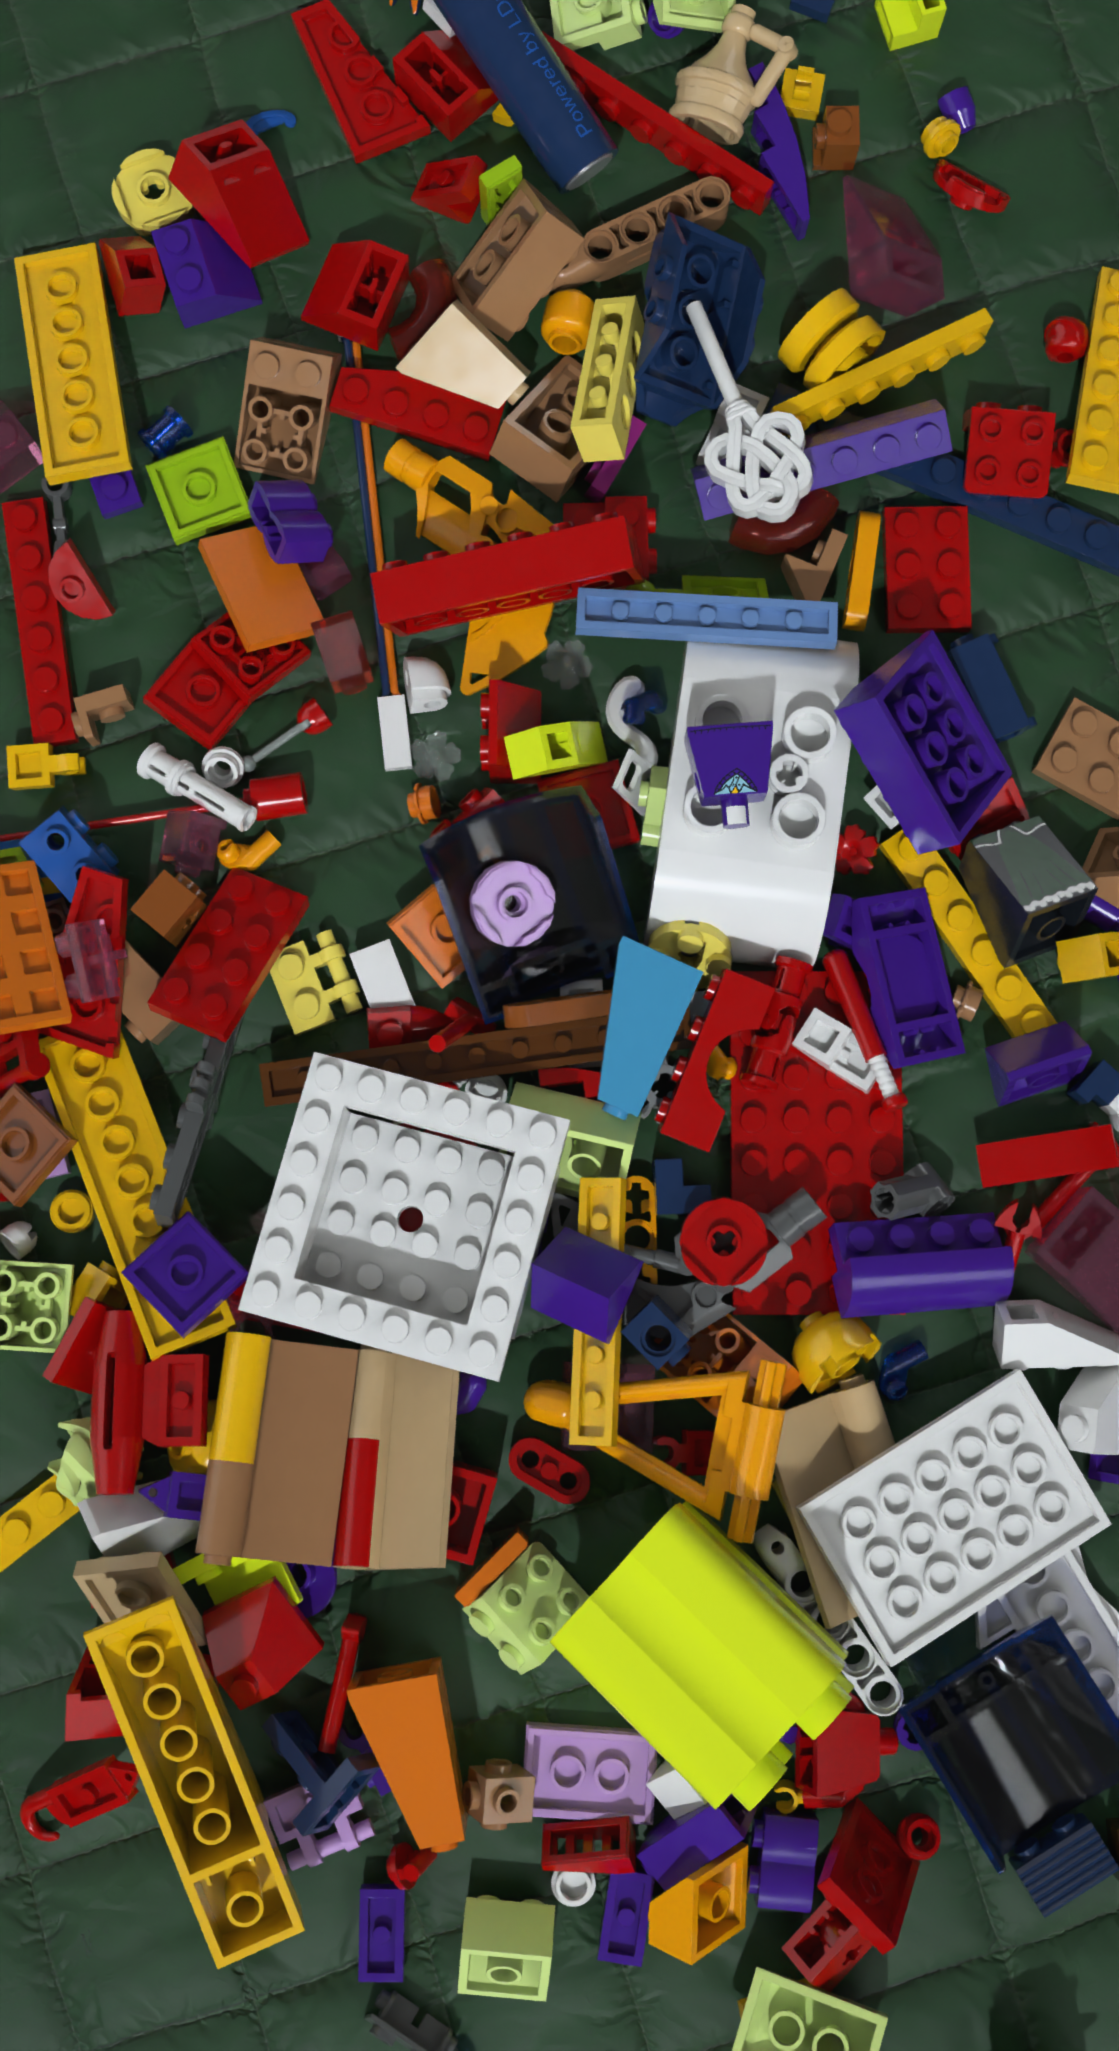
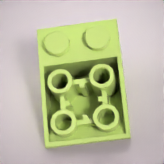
[0,1259,74,1353]

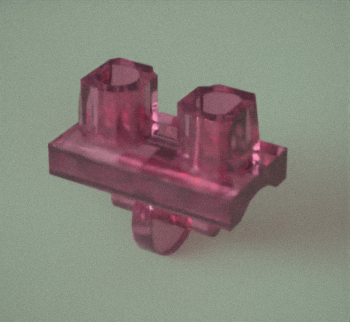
[55,918,128,1003]

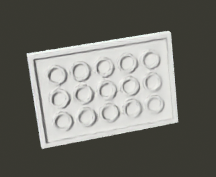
[795,1369,1111,1667]

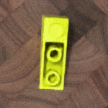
[504,721,608,780]

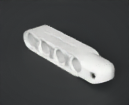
[753,1523,904,1716]

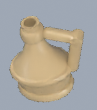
[668,4,798,145]

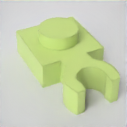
[638,765,669,847]

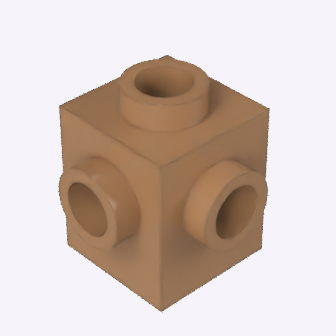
[462,1758,535,1830]

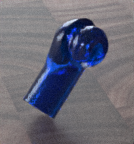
[620,690,668,726]
[878,1339,929,1401]

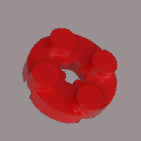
[679,1197,768,1286]

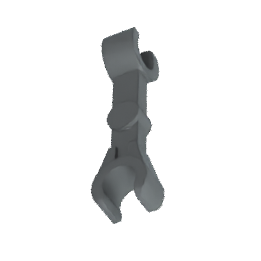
[41,477,72,555]

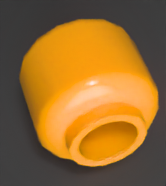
[541,289,595,355]

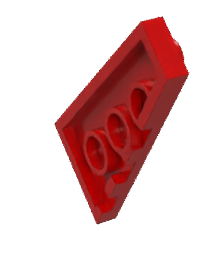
[291,0,431,164]
[40,866,129,1059]

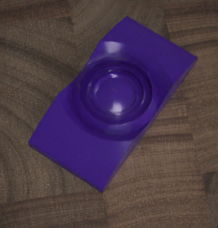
[851,887,966,1069]

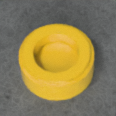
[50,1189,96,1233]

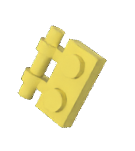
[270,929,363,1036]

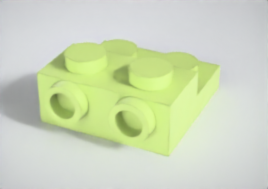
[550,0,648,51]

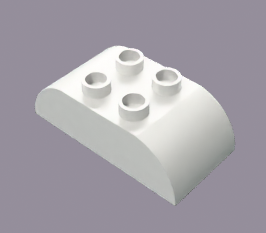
[643,640,859,968]

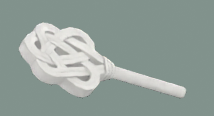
[686,301,814,523]

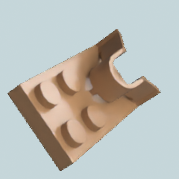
[1031,697,1119,821]

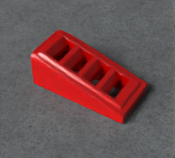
[541,1816,636,1874]

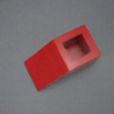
[99,236,166,316]

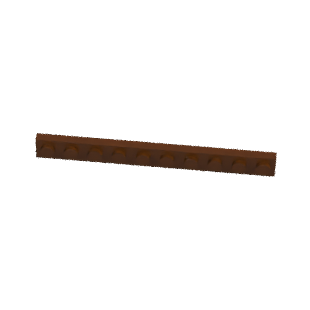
[259,1006,693,1107]

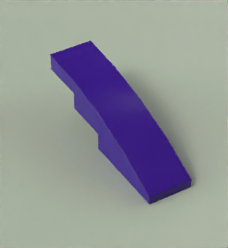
[748,62,810,241]

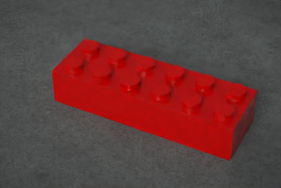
[370,512,645,637]

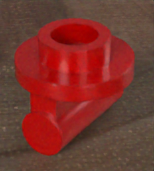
[386,1842,437,1890]

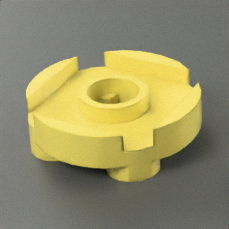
[112,148,195,236]
[648,920,732,992]

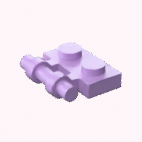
[263,1783,376,1871]

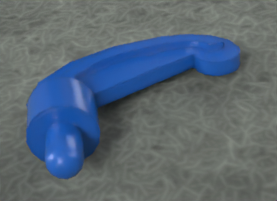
[245,110,297,136]

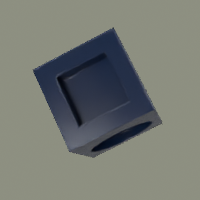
[620,1295,694,1370]

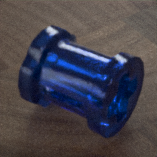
[137,406,194,460]

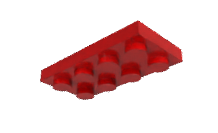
[147,868,310,1043]

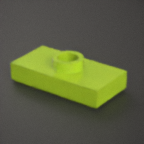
[479,155,523,227]

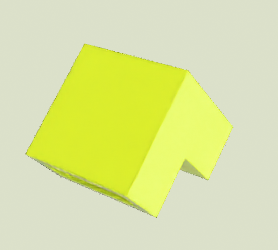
[874,0,947,51]

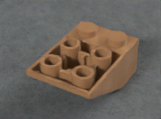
[234,337,342,484]

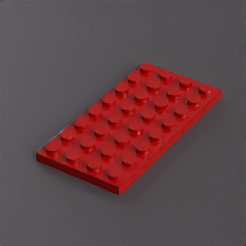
[729,971,906,1315]

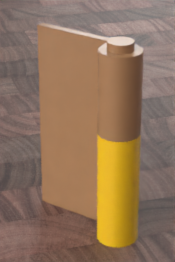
[195,1332,359,1567]

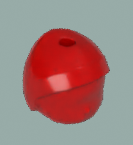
[1044,316,1089,364]

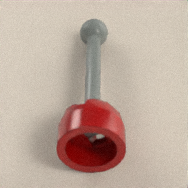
[242,697,333,772]

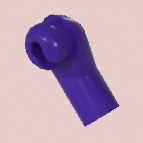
[457,1372,487,1415]

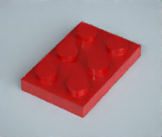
[882,506,972,633]
[817,1797,920,1955]

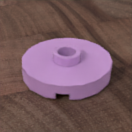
[469,860,556,947]

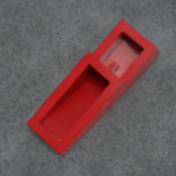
[975,1124,1119,1188]

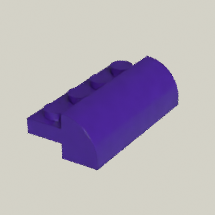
[828,1212,1014,1318]

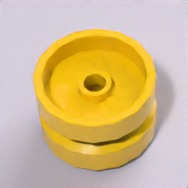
[778,288,886,390]

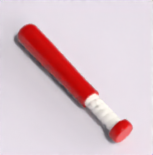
[822,949,908,1113]

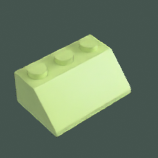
[499,1082,642,1198]

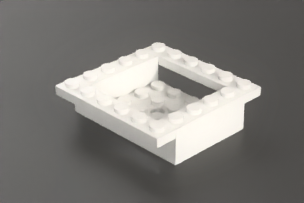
[238,1052,570,1382]

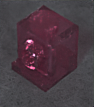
[159,810,227,877]

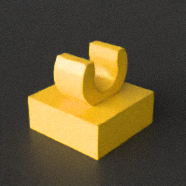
[780,65,826,121]

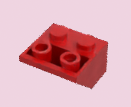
[392,30,498,142]
[301,240,409,351]
[480,679,541,784]

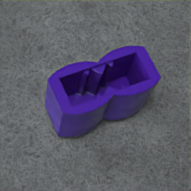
[248,480,333,564]
[747,1807,819,1913]

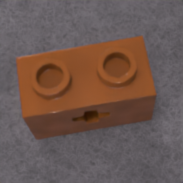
[130,870,207,949]

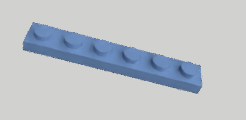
[575,587,838,650]

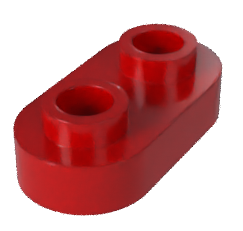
[508,1436,590,1504]

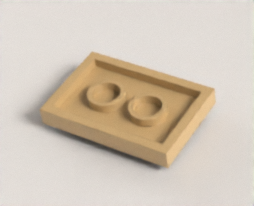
[73,1551,207,1646]

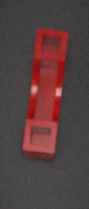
[654,968,776,1152]

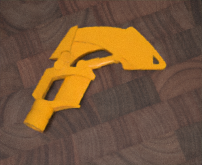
[384,438,555,696]

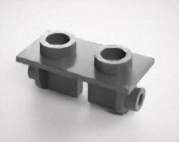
[364,1989,458,2051]

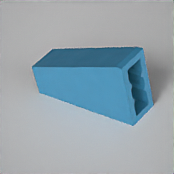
[597,936,704,1120]

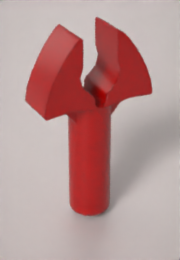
[994,1198,1042,1272]

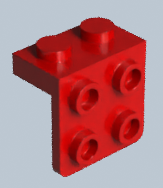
[962,402,1056,499]

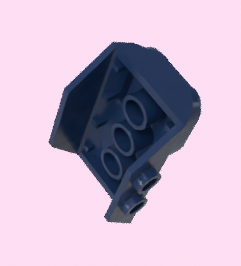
[634,212,765,426]

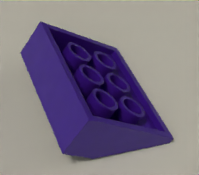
[834,630,1013,855]

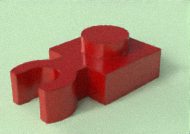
[652,1429,715,1476]

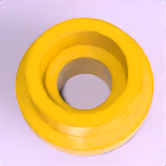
[921,116,961,159]

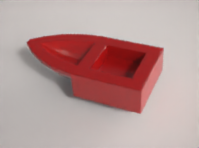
[366,1005,453,1048]

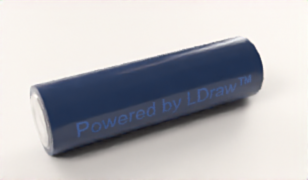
[433,0,619,194]

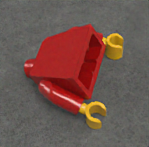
[774,1692,899,1814]

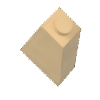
[395,299,531,409]

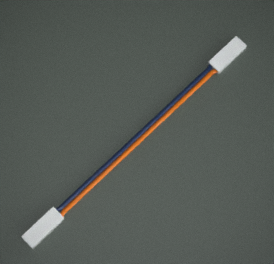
[337,335,413,772]

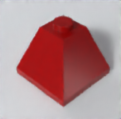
[202,1576,325,1711]

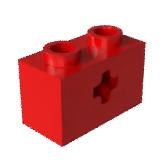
[782,1900,873,1992]

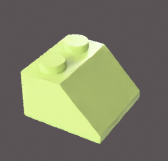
[457,1895,555,2002]

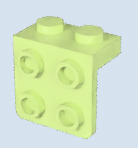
[462,1542,590,1675]

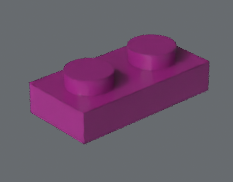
[584,415,647,503]

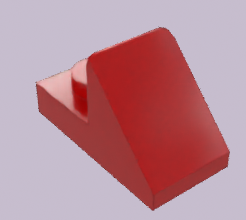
[411,155,488,224]

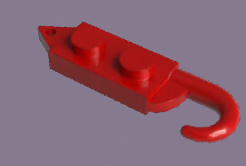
[20,1754,140,1842]

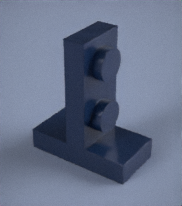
[261,1710,380,1836]

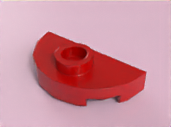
[932,159,1011,213]
[49,538,116,620]

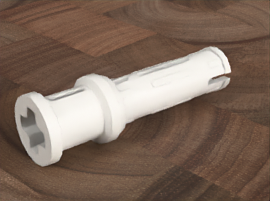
[137,742,257,832]

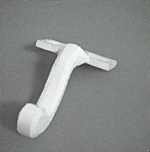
[606,676,658,816]

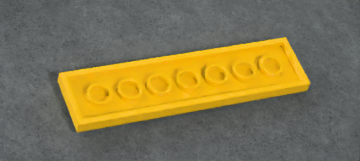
[39,1030,237,1361]

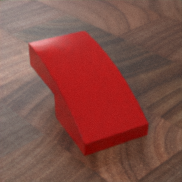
[538,1068,600,1099]

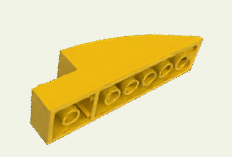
[83,1595,305,1969]

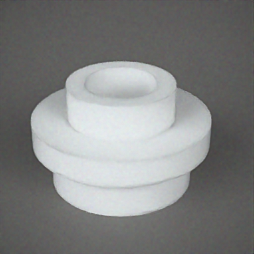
[202,746,245,788]

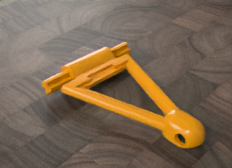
[523,1359,787,1544]

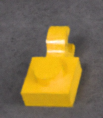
[6,743,86,790]

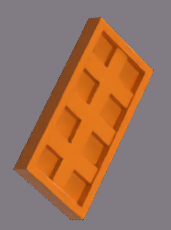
[0,860,72,1035]

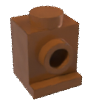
[812,106,860,170]

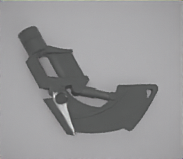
[550,1186,827,1345]

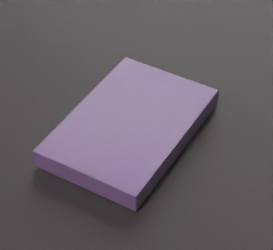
[523,1721,657,1825]

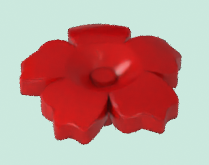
[835,824,880,875]

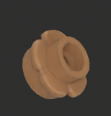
[952,981,984,1022]

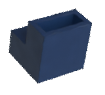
[652,1159,711,1215]

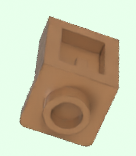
[71,684,135,746]

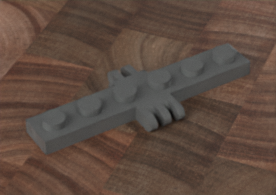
[149,1012,245,1228]

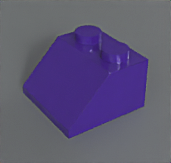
[151,219,263,329]

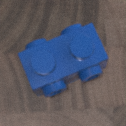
[19,806,119,903]

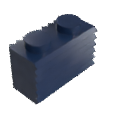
[1008,1813,1119,1918]

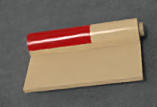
[332,1344,460,1570]

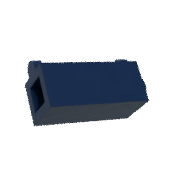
[947,633,1038,745]

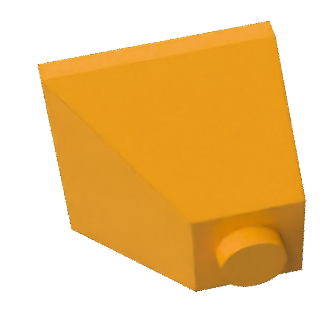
[648,1842,748,1965]

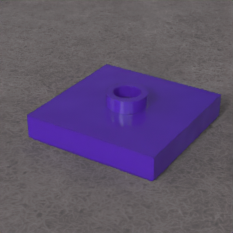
[121,1210,249,1339]

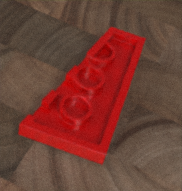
[329,367,507,462]

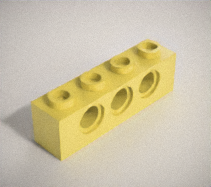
[570,295,645,462]

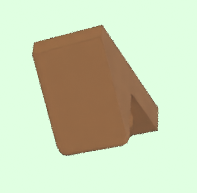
[781,529,848,601]

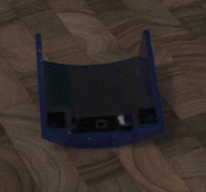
[419,785,640,1025]
[898,1614,1119,1875]

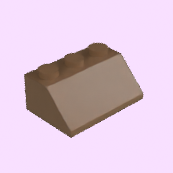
[449,178,585,342]

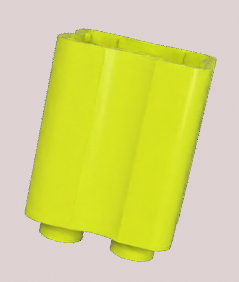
[550,1501,855,1811]

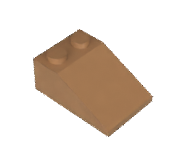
[489,355,590,503]

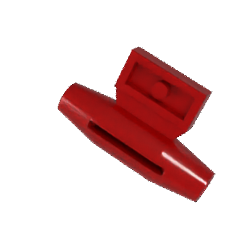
[90,1310,209,1495]

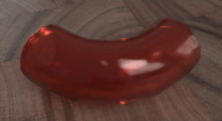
[387,258,457,363]
[728,488,839,555]

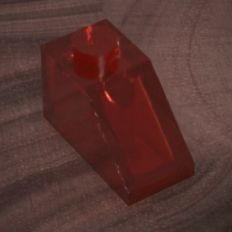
[311,610,374,695]

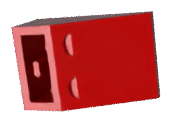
[168,119,310,268]

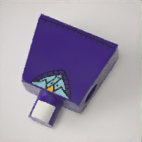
[684,721,773,829]

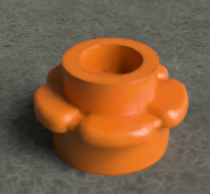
[407,783,441,824]

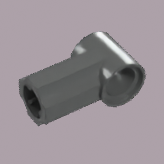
[870,1162,955,1220]

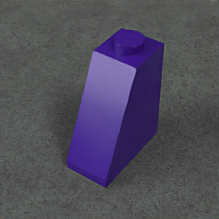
[636,1794,761,1891]

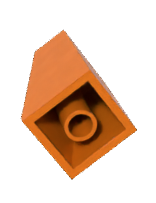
[347,1656,468,1853]

